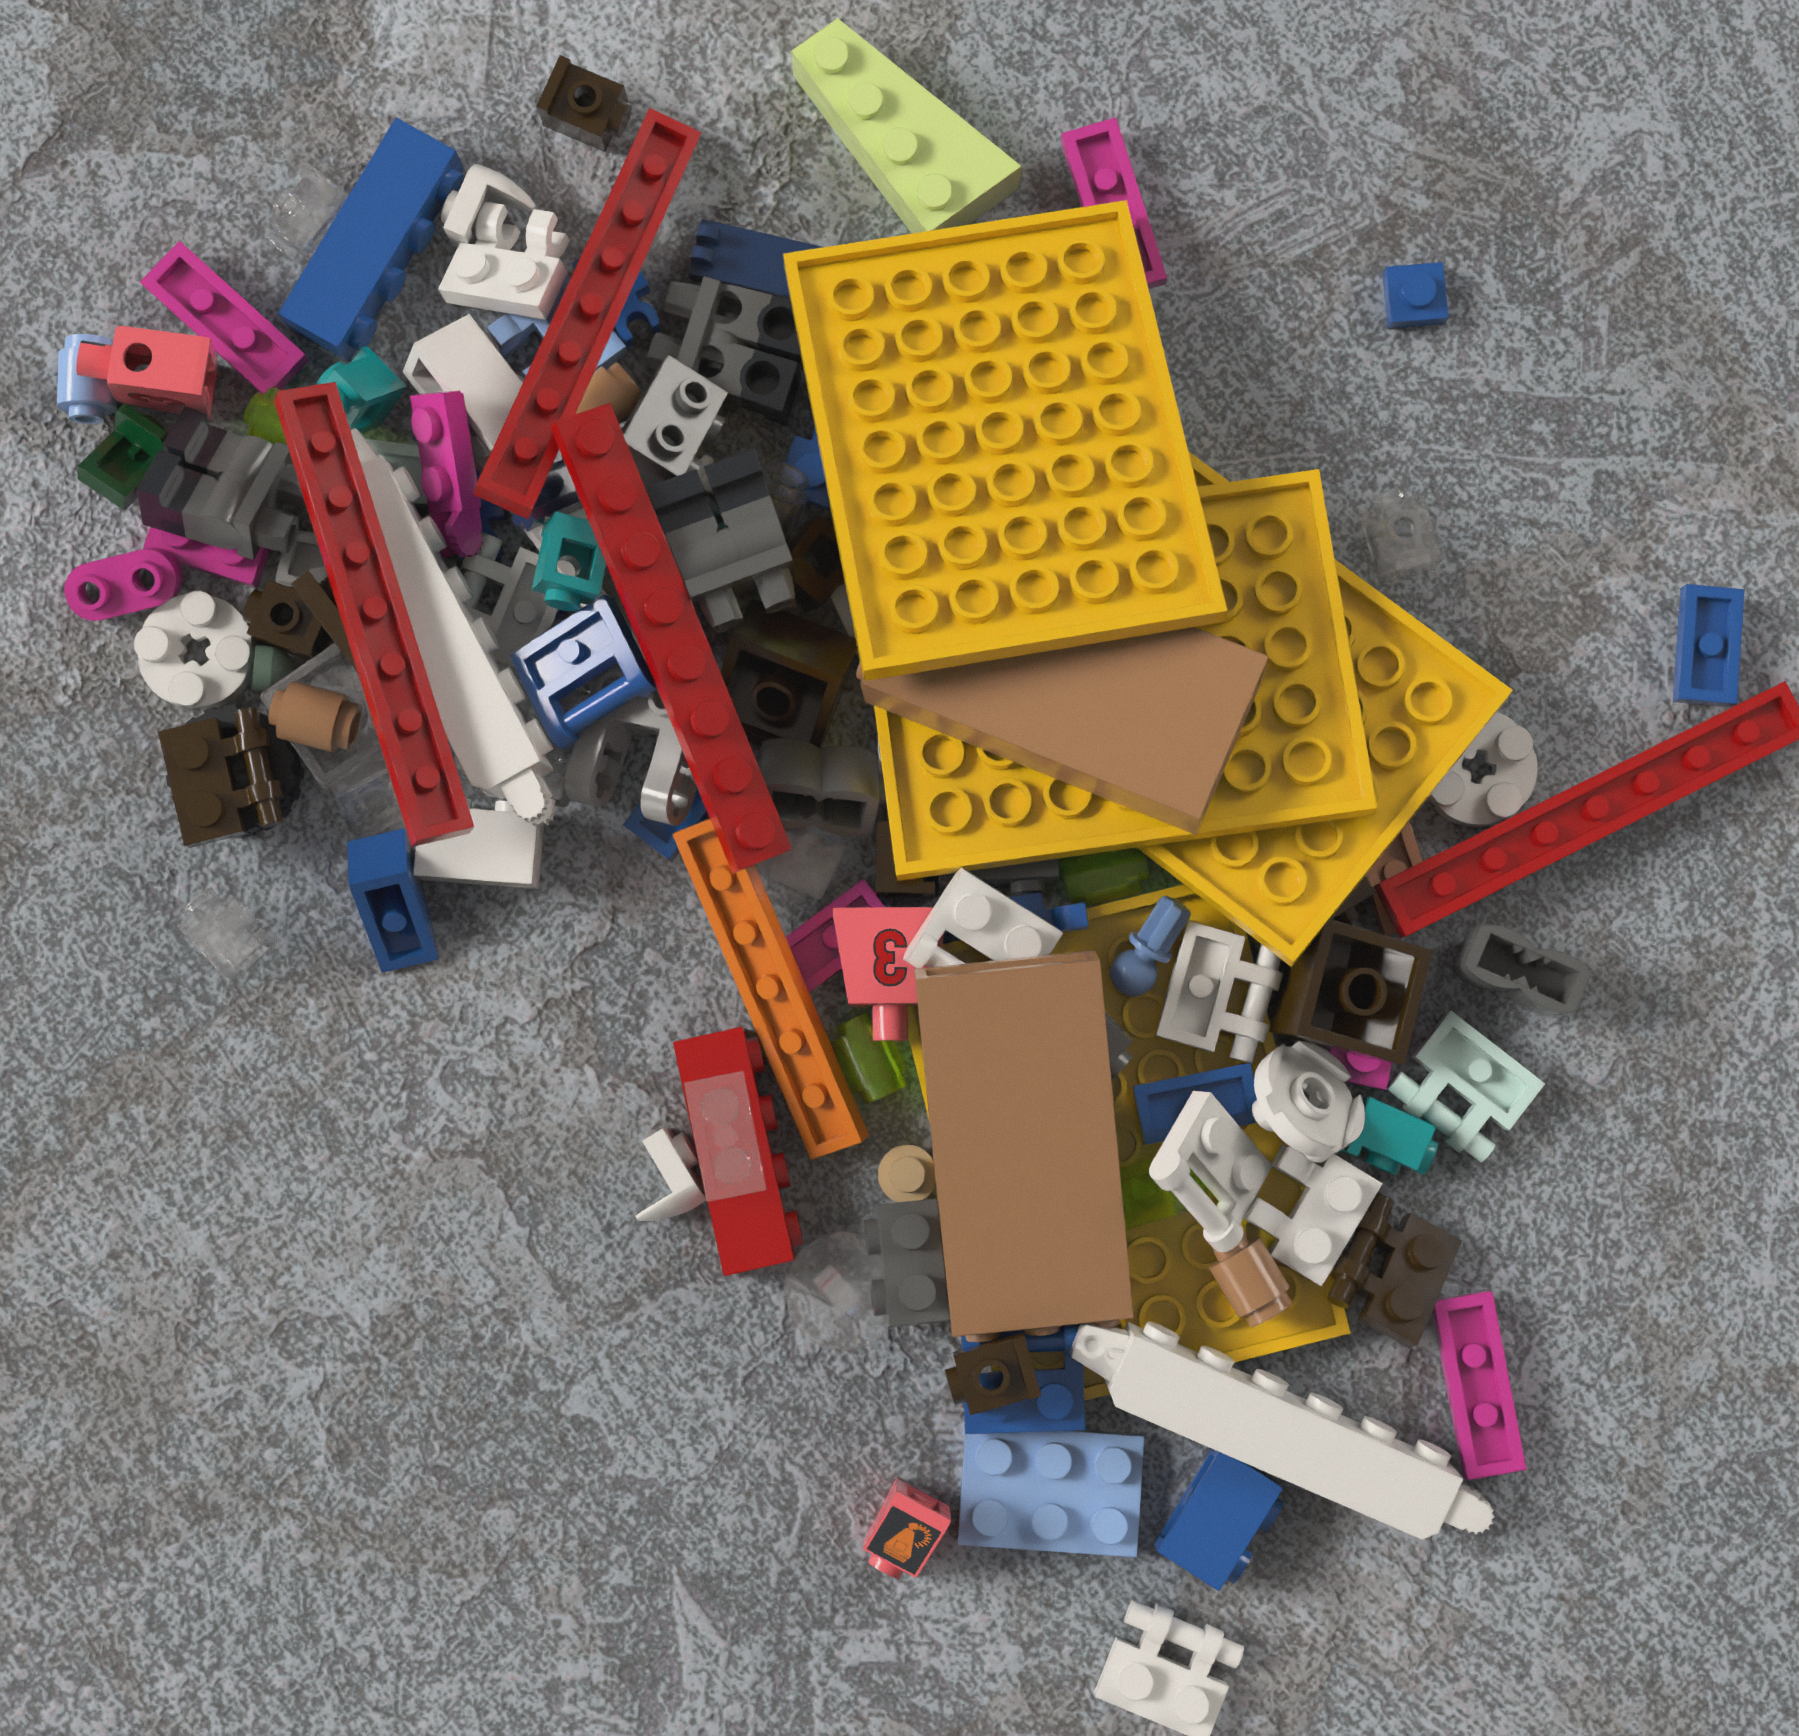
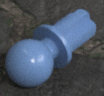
[1110,896,1191,997]

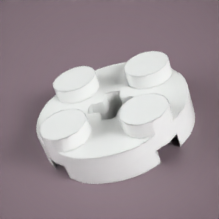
[134,591,256,710]
[1428,712,1537,827]
[1252,1041,1365,1163]

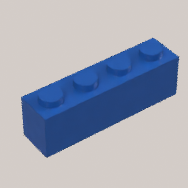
[278,117,464,363]

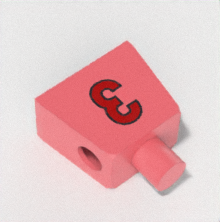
[76,326,219,420]
[833,907,944,1041]

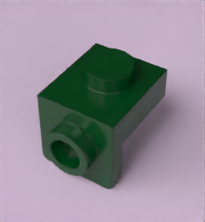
[77,404,168,511]

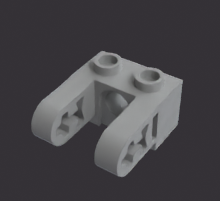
[565,663,732,826]

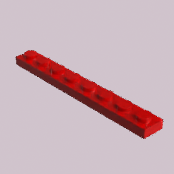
[473,107,702,519]
[274,382,475,847]
[551,403,792,874]
[1374,681,1799,939]

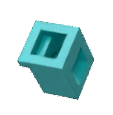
[317,346,407,434]
[532,511,606,611]
[1339,1097,1438,1176]

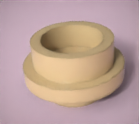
[878,1145,936,1202]

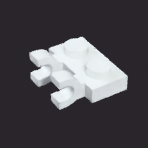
[438,201,570,320]
[1243,1145,1383,1287]

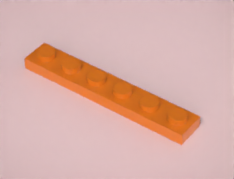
[672,818,869,1160]

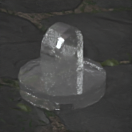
[784,1231,889,1351]

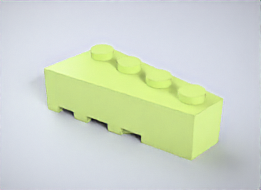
[791,18,1022,234]

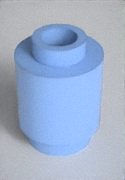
[57,334,117,424]

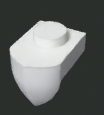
[441,164,536,248]
[636,1127,707,1221]

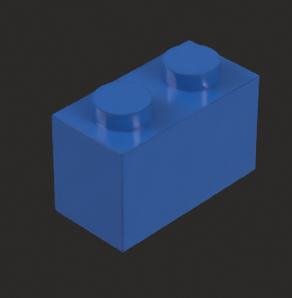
[1153,1449,1284,1591]

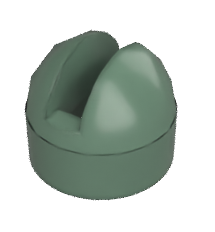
[252,645,295,693]

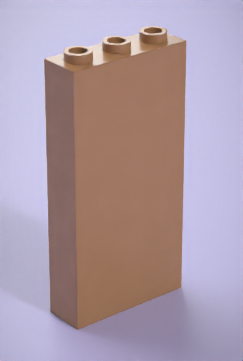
[856,627,1269,835]
[914,950,1134,1342]

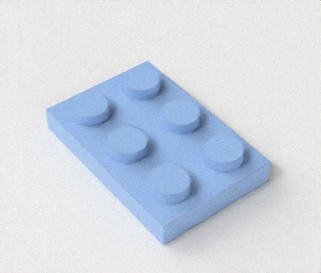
[957,1430,1144,1558]

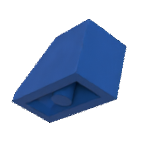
[347,828,439,973]

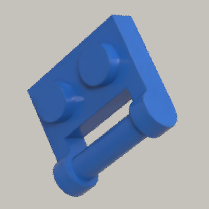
[509,595,657,749]
[961,1324,1086,1434]

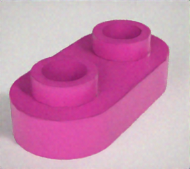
[64,547,183,621]

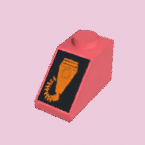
[863,1478,951,1579]

